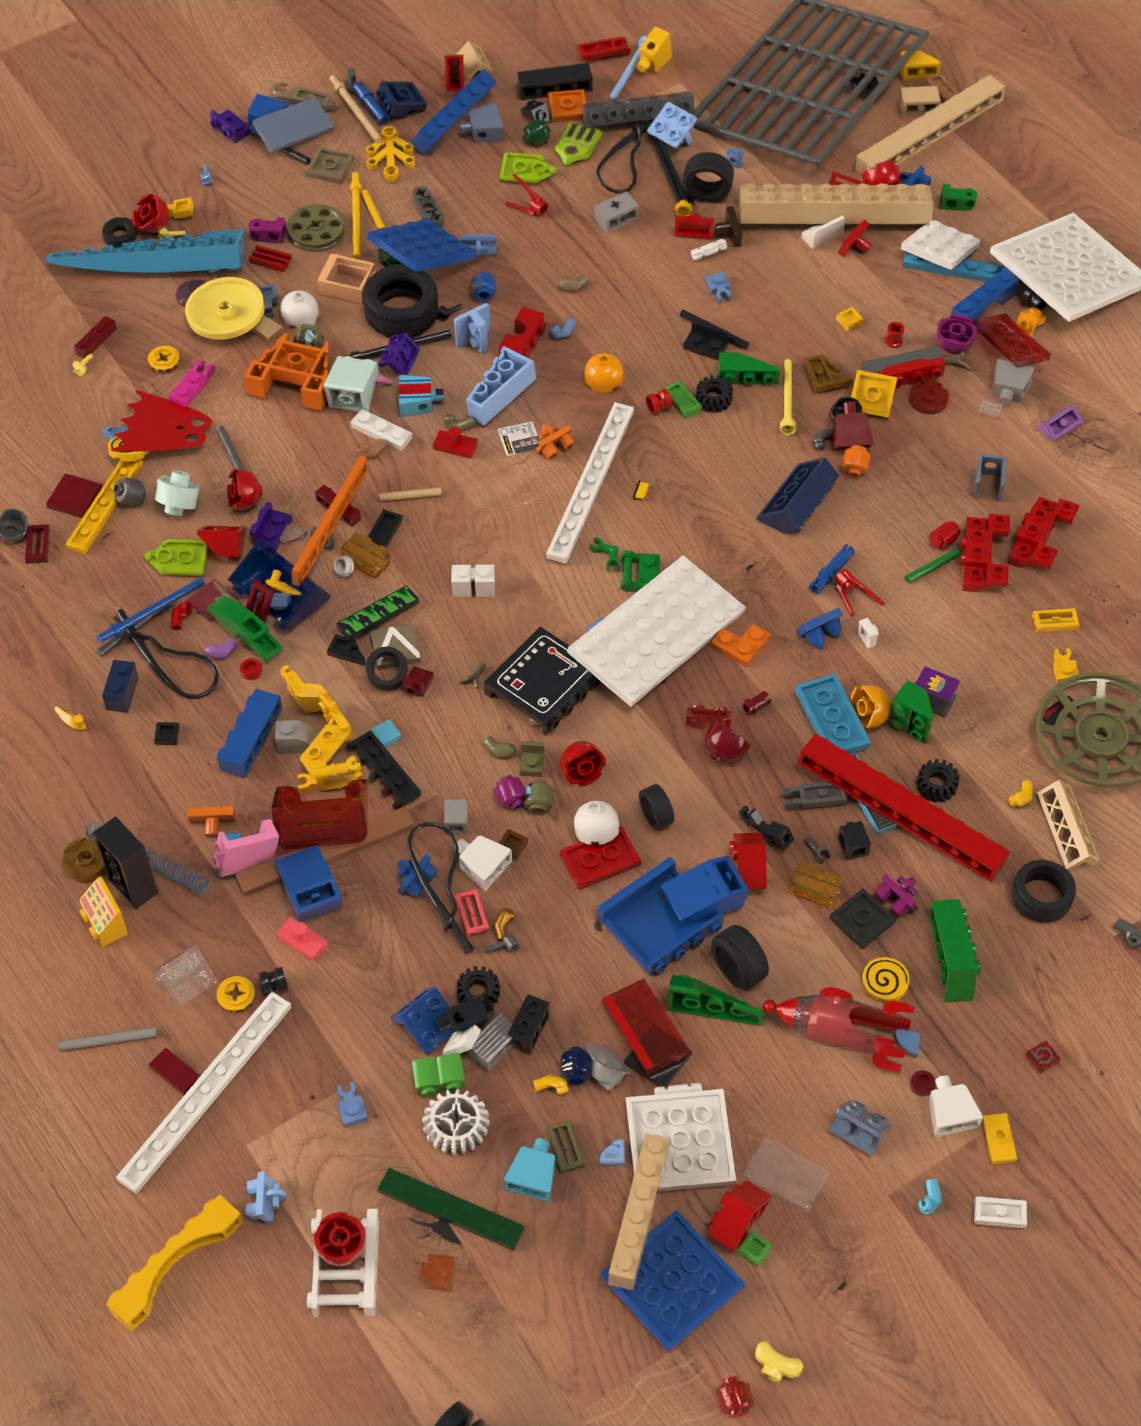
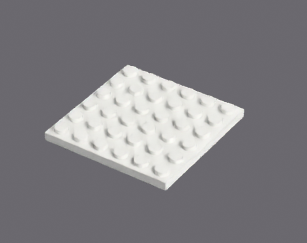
[990,213,1141,322]

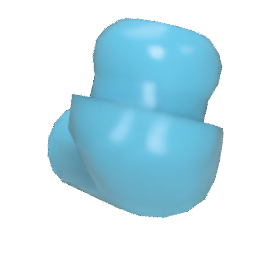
[918,1179,942,1214]

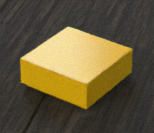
[836,307,864,331]

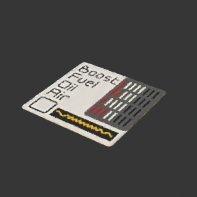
[498,422,539,456]

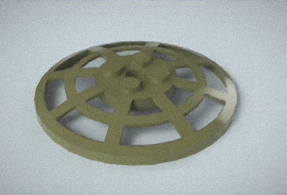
[1035,673,1141,788]

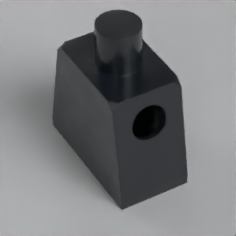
[436,991,496,1032]

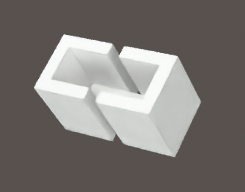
[451,565,495,597]

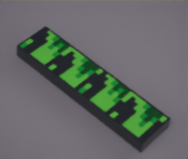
[337,585,419,641]

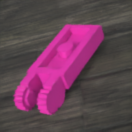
[168,359,216,407]

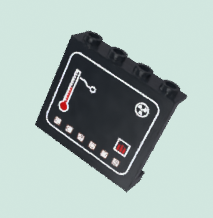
[484,626,601,736]

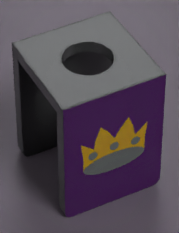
[915,666,960,717]

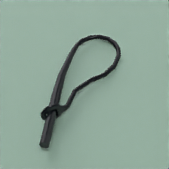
[596,119,655,194]
[116,609,219,699]
[407,822,474,954]

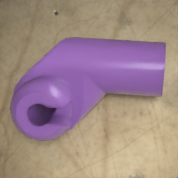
[204,638,238,659]

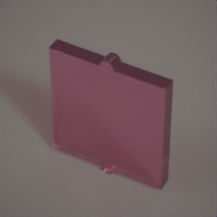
[187,579,238,622]

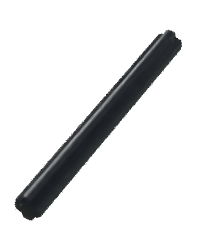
[650,135,688,203]

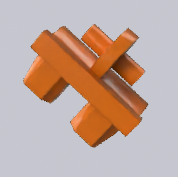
[535,423,574,459]

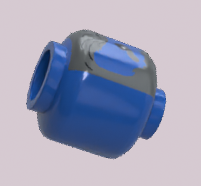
[471,272,496,301]

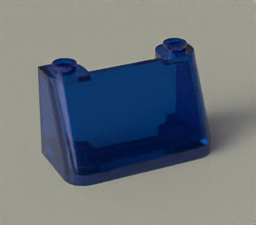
[227,539,331,631]

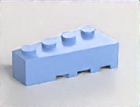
[466,346,536,425]

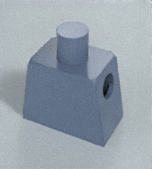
[459,104,504,143]

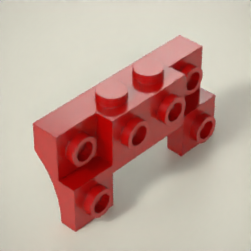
[1008,496,1080,570]
[960,513,1010,592]

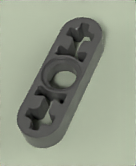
[412,186,444,227]

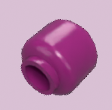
[494,775,526,810]

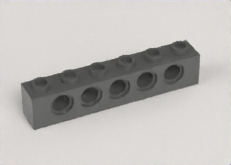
[581,91,695,127]

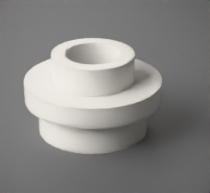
[334,556,354,577]

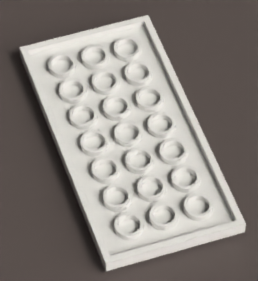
[567,555,746,707]

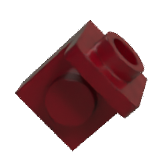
[402,666,434,697]

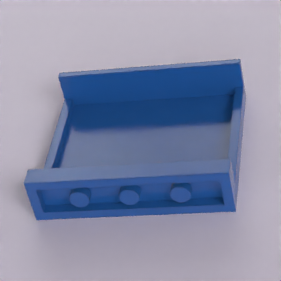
[597,857,724,977]

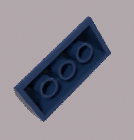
[756,457,839,533]

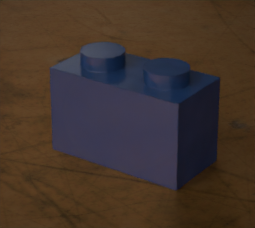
[102,660,139,713]

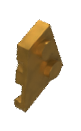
[803,354,853,392]

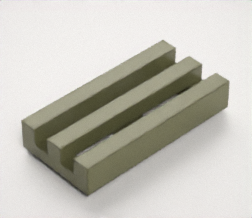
[546,1120,585,1174]

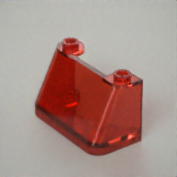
[271,779,368,849]

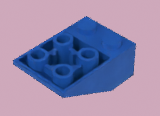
[274,845,342,922]
[661,855,749,922]

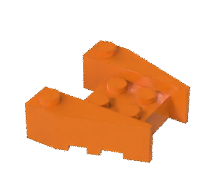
[244,333,330,411]

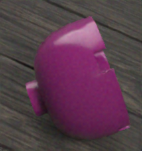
[937,314,977,354]

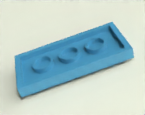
[794,673,871,754]

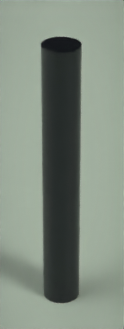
[263,142,311,165]

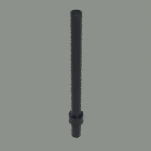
[336,330,451,360]

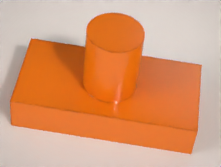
[188,806,236,837]

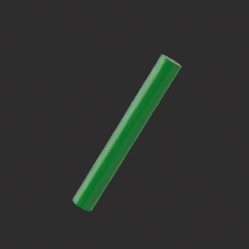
[905,548,961,583]

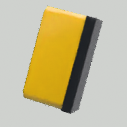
[633,480,649,500]

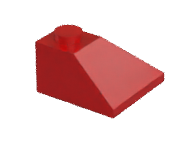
[197,525,246,560]

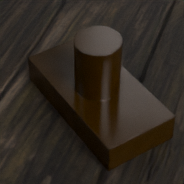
[715,206,742,248]

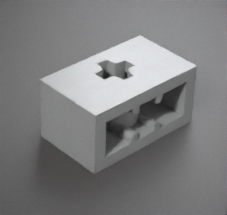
[594,192,639,233]

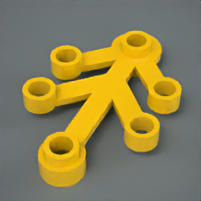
[366,126,415,182]

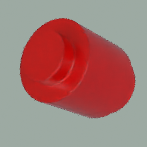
[930,521,961,550]

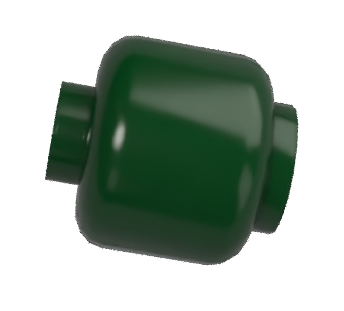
[523,119,551,147]

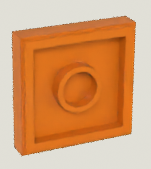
[548,90,586,122]

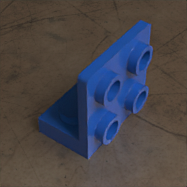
[391,987,454,1054]

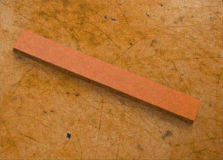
[292,455,368,586]

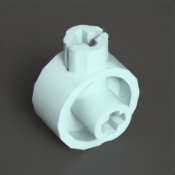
[155,470,200,516]

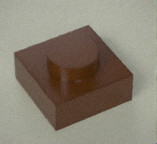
[499,829,528,860]

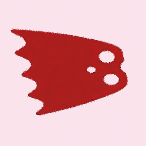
[111,390,212,451]

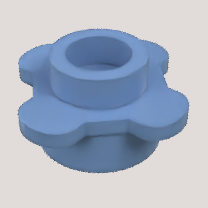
[726,148,744,168]

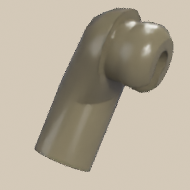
[559,274,588,292]

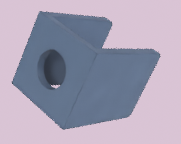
[974,454,1006,501]

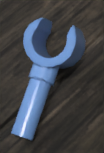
[200,164,212,185]

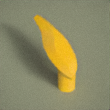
[265,570,301,595]
[55,706,87,730]

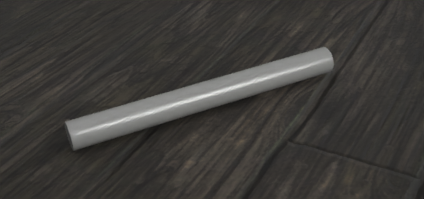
[58,1027,157,1051]

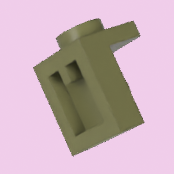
[520,740,544,777]

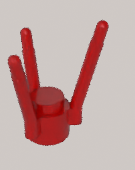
[506,173,549,216]
[835,569,885,617]

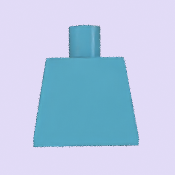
[504,1138,555,1202]

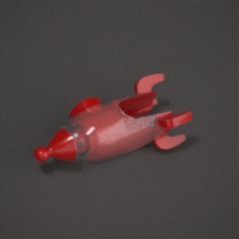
[763,987,915,1071]

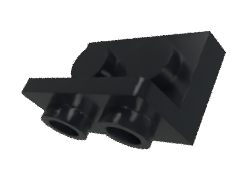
[683,320,730,361]
[509,994,550,1055]

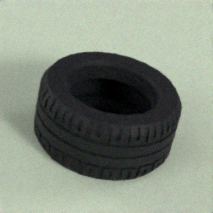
[363,265,439,338]

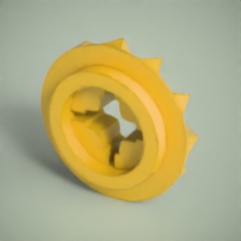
[148,346,180,373]
[216,976,255,1013]

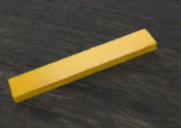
[65,460,144,555]

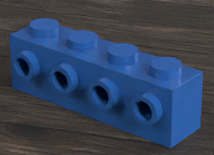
[217,688,282,778]

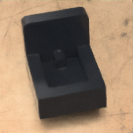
[521,100,551,123]

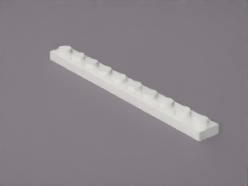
[546,402,634,564]
[116,992,292,1194]

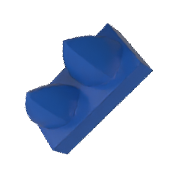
[797,607,843,650]

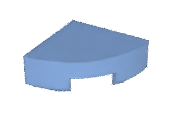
[101,426,128,441]
[895,1029,920,1058]

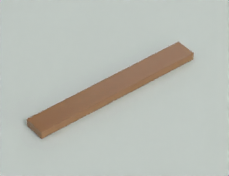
[235,806,414,896]

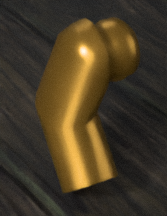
[493,908,515,942]

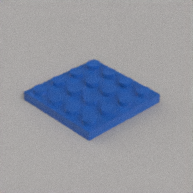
[367,218,476,272]
[600,1210,745,1353]

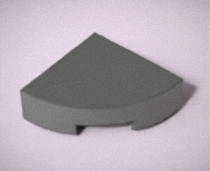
[347,68,356,94]

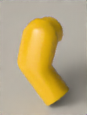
[1009,780,1033,807]
[532,1074,569,1095]

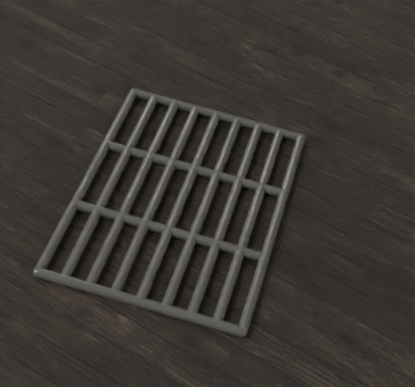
[692,0,930,165]

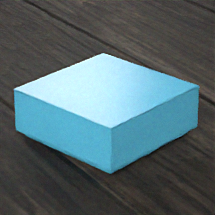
[371,719,402,747]

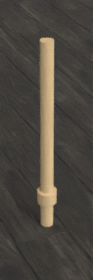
[329,75,382,143]

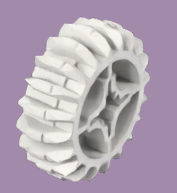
[422,1088,489,1156]

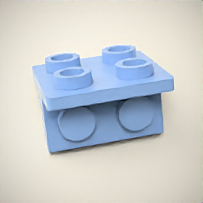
[647,102,697,149]
[454,303,491,354]

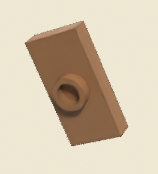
[924,73,959,103]

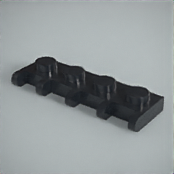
[345,730,421,810]

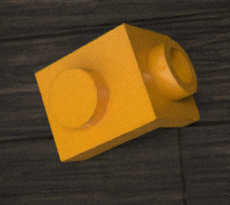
[1014,308,1047,337]

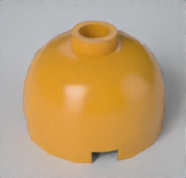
[584,353,624,393]
[850,685,892,729]

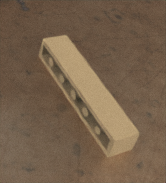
[608,1133,670,1291]

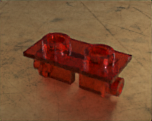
[686,705,732,728]

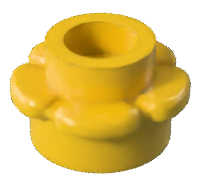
[674,200,693,216]

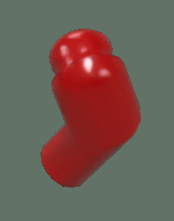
[171,601,193,630]

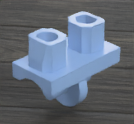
[245,1171,287,1224]

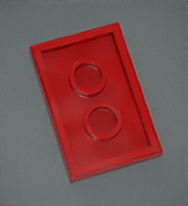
[560,826,642,890]

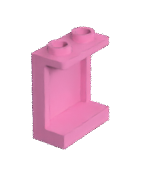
[212,819,279,877]

